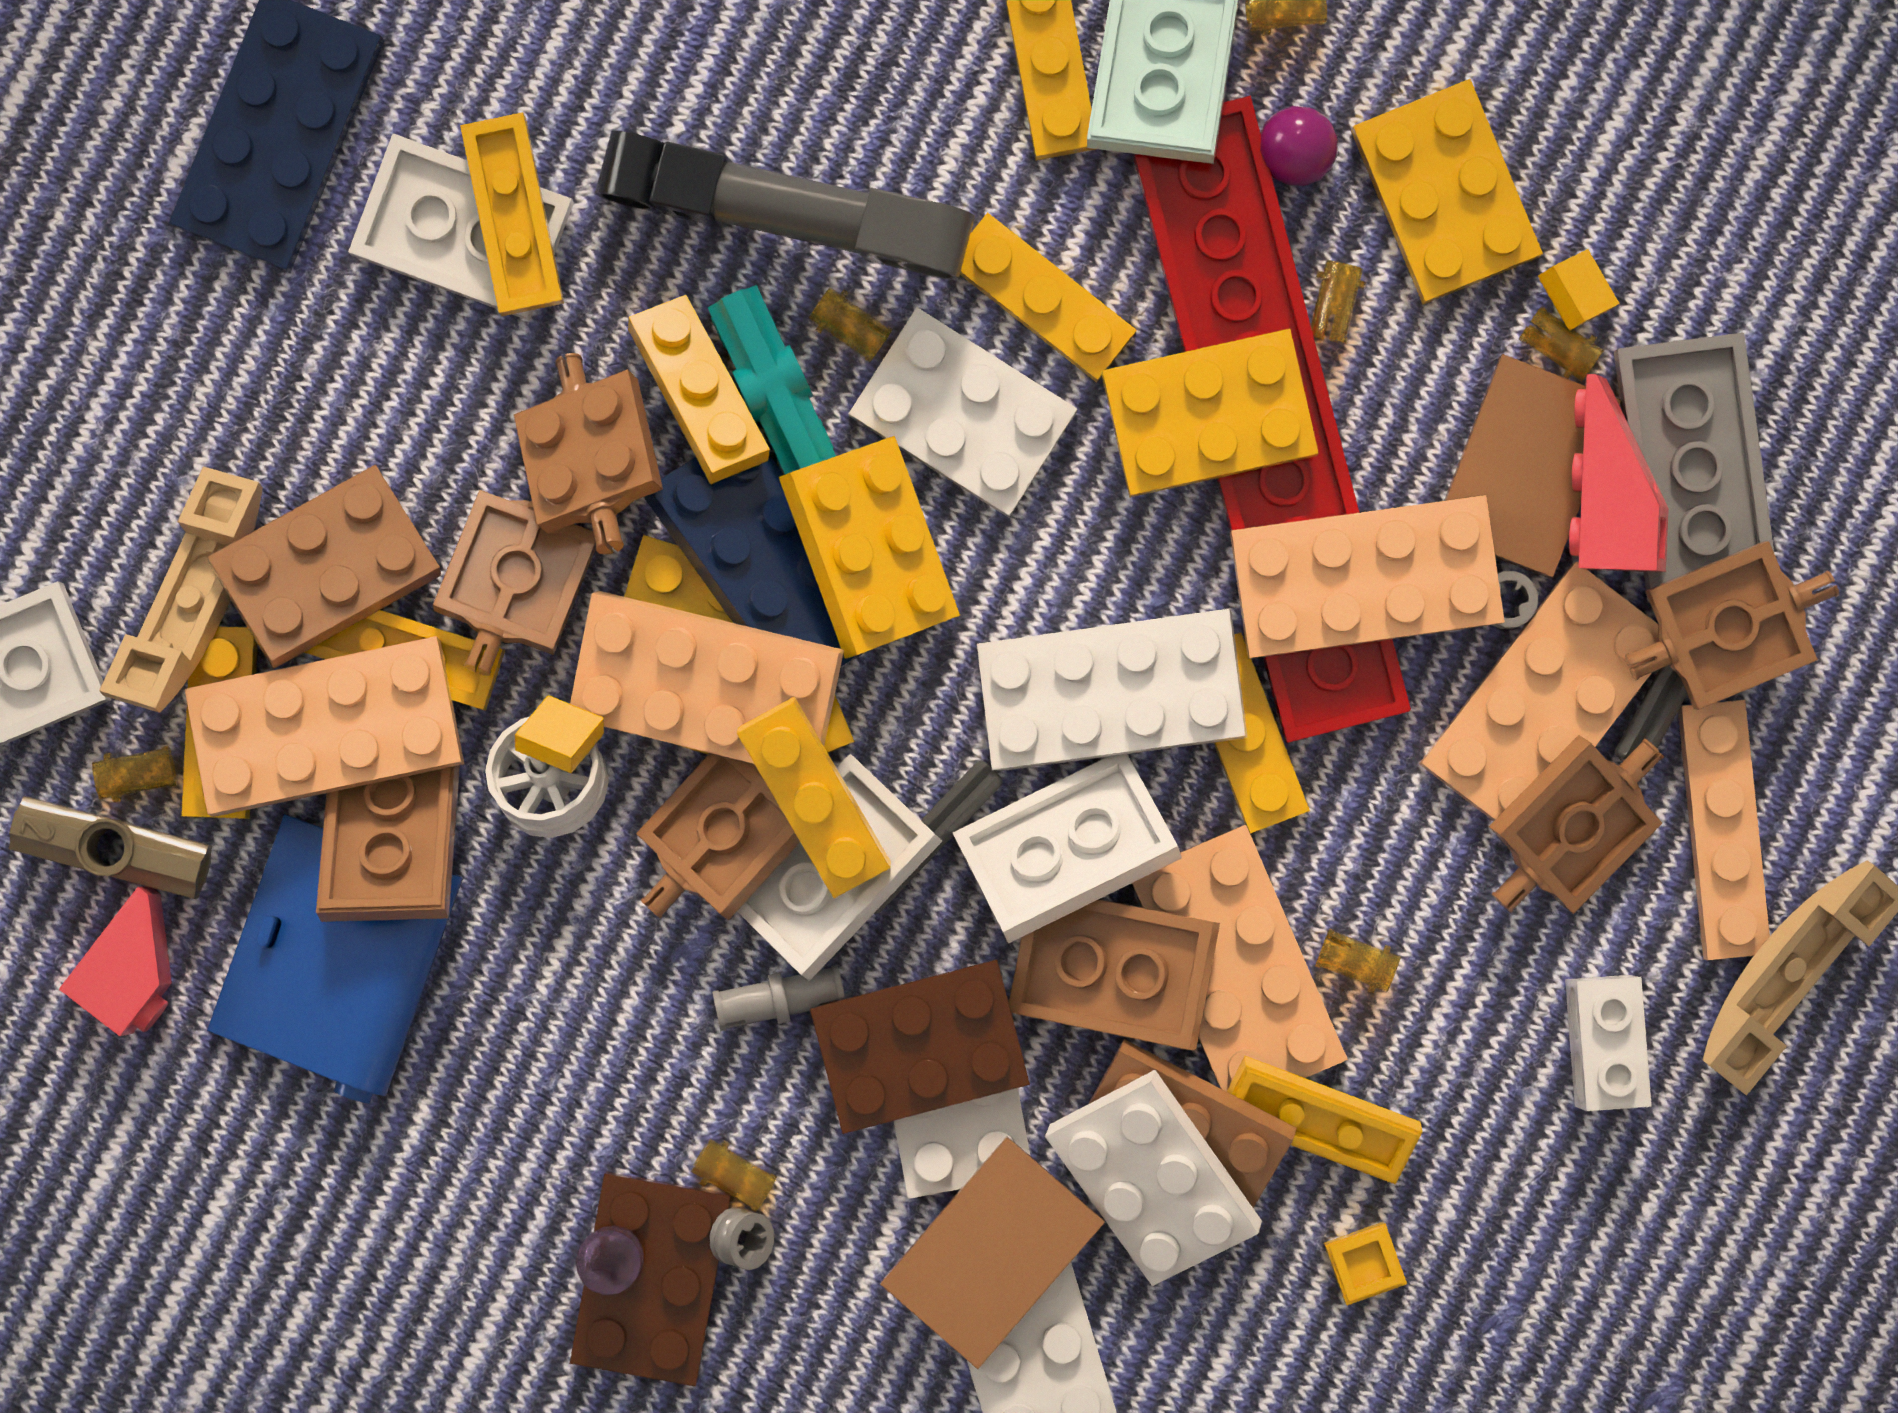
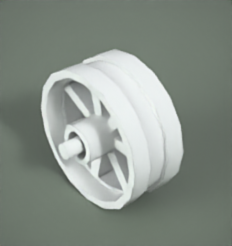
[485,717,609,838]

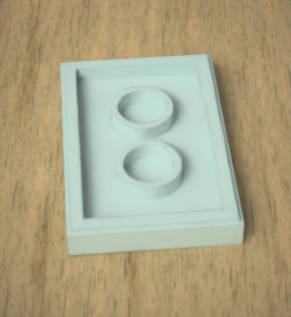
[1087,0,1239,164]

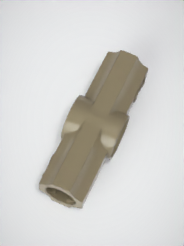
[9,796,212,899]

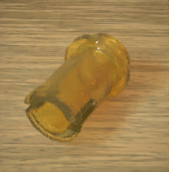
[1245,0,1327,36]
[1310,260,1366,344]
[808,287,893,363]
[1518,306,1604,381]
[92,746,177,803]
[1315,928,1401,993]
[690,1139,777,1212]

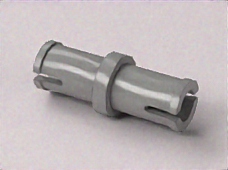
[712,965,845,1032]

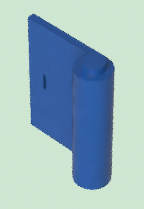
[207,814,463,1104]

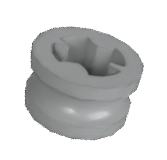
[1491,571,1538,629]
[710,1207,774,1270]

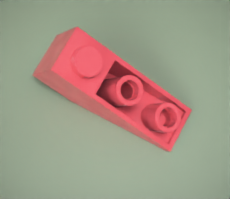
[1569,374,1669,572]

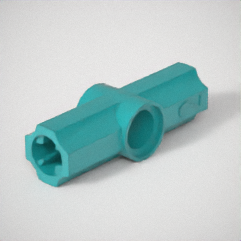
[707,285,836,474]

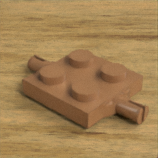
[514,353,663,554]
[433,490,596,676]
[1625,541,1839,710]
[1489,735,1664,914]
[636,753,800,920]

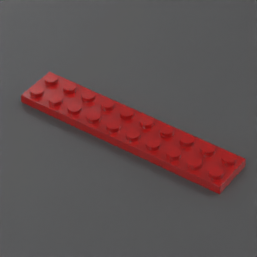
[1132,95,1411,744]

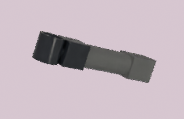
[595,131,975,280]

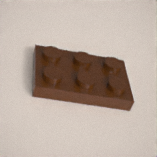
[810,959,1030,1134]
[569,1172,732,1387]

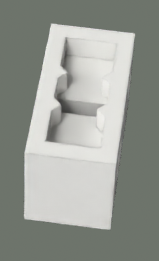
[1565,975,1652,1111]

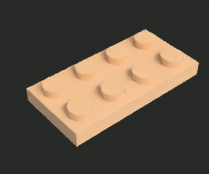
[1230,495,1505,659]
[1419,562,1660,821]
[570,591,844,764]
[185,636,464,817]
[1131,825,1348,1092]

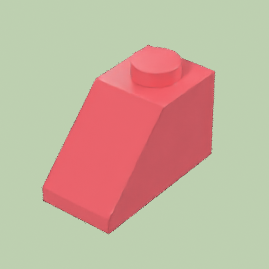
[59,886,172,1036]

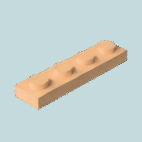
[1678,700,1770,960]

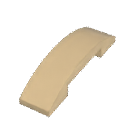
[99,466,263,713]
[1702,860,1898,1096]

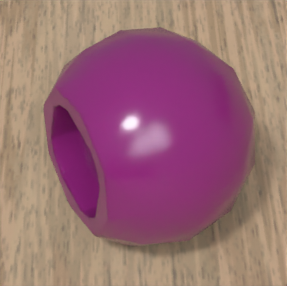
[1260,106,1338,186]

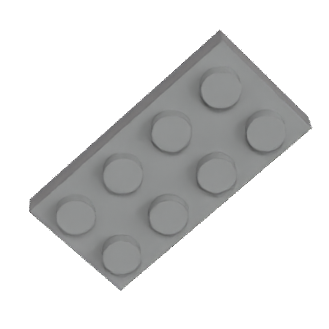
[1614,333,1774,603]

